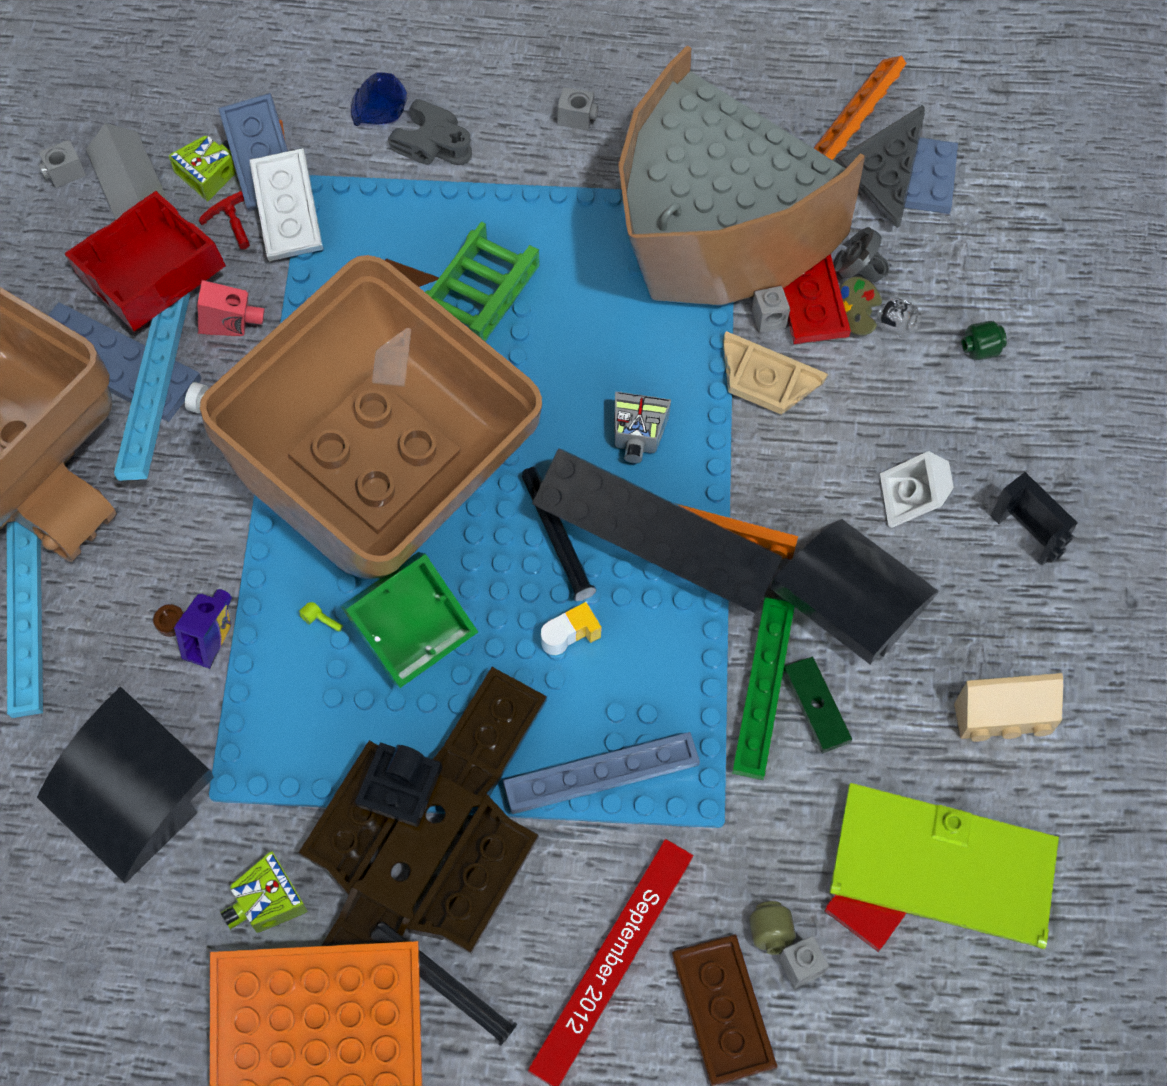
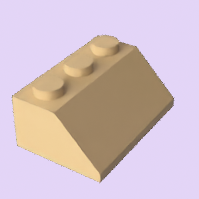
[954,673,1064,742]

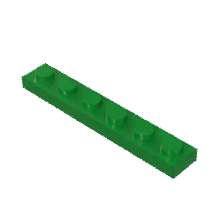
[732,597,795,780]

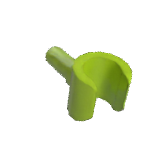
[299,602,343,632]

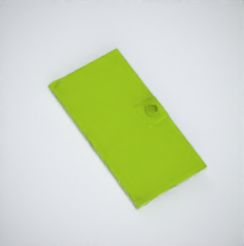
[829,783,1059,949]

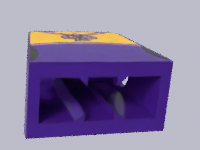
[174,589,232,669]

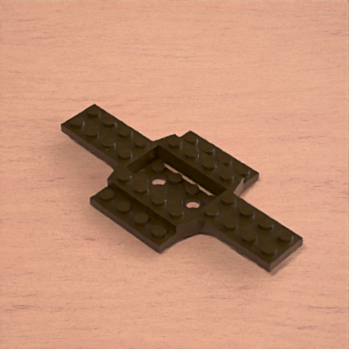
[298,667,547,955]

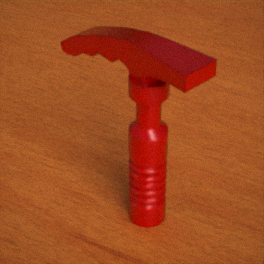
[199,191,250,249]

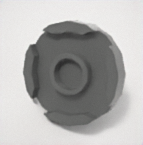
[834,227,889,282]

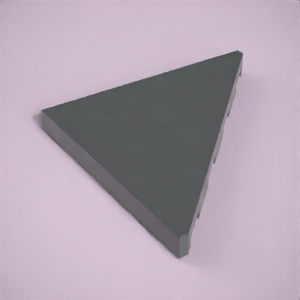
[836,105,925,228]

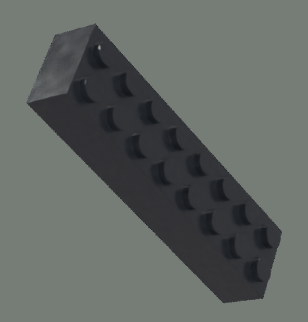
[532,448,783,613]

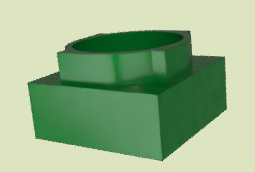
[340,552,478,688]

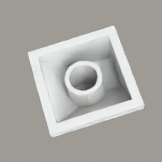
[880,451,954,528]

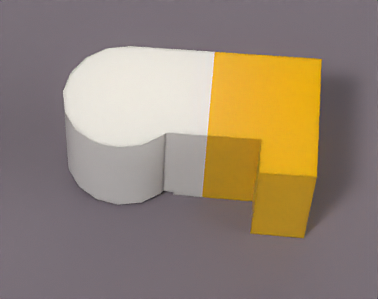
[541,602,601,655]

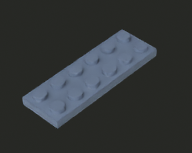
[48,302,202,422]

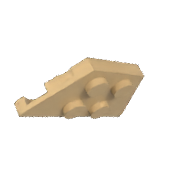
[723,331,828,415]

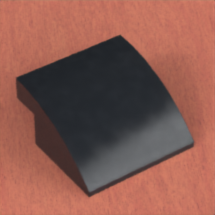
[771,519,939,665]
[37,686,214,883]

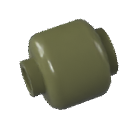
[749,901,796,955]

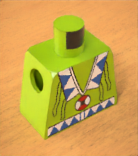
[169,136,236,202]
[220,851,308,933]

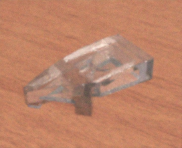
[372,328,412,387]

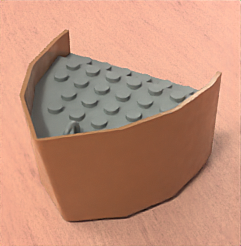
[618,45,865,305]

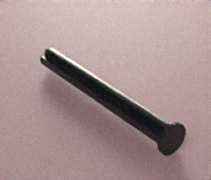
[522,467,596,601]
[371,922,517,1046]

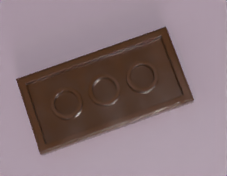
[671,934,778,1086]

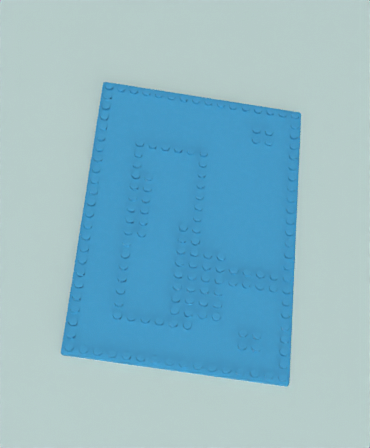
[209,175,734,828]

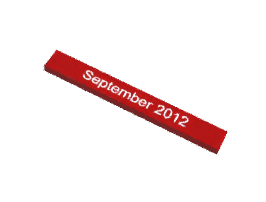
[528,839,694,1086]

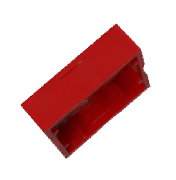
[64,191,226,331]

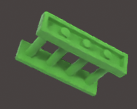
[425,221,539,341]

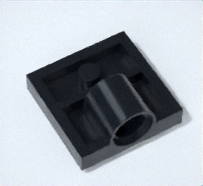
[355,742,443,827]

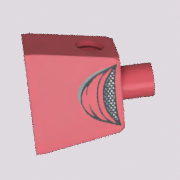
[197,280,265,336]

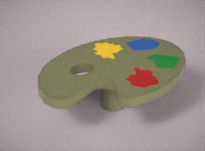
[840,277,882,336]

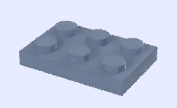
[904,138,958,214]

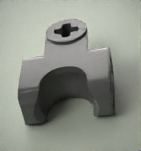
[388,99,472,165]

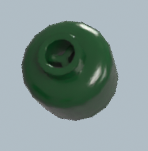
[961,321,1007,360]

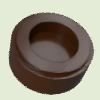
[153,604,184,637]

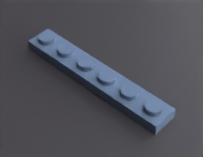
[503,732,700,814]

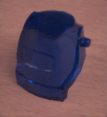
[350,72,408,126]

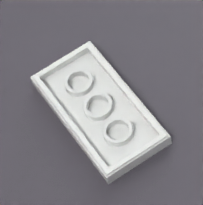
[250,148,324,261]

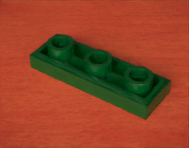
[783,656,852,754]

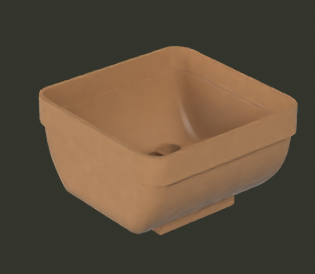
[200,255,542,579]
[0,287,117,562]

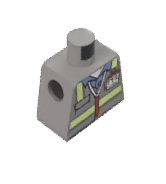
[614,392,671,463]

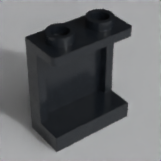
[990,472,1078,565]

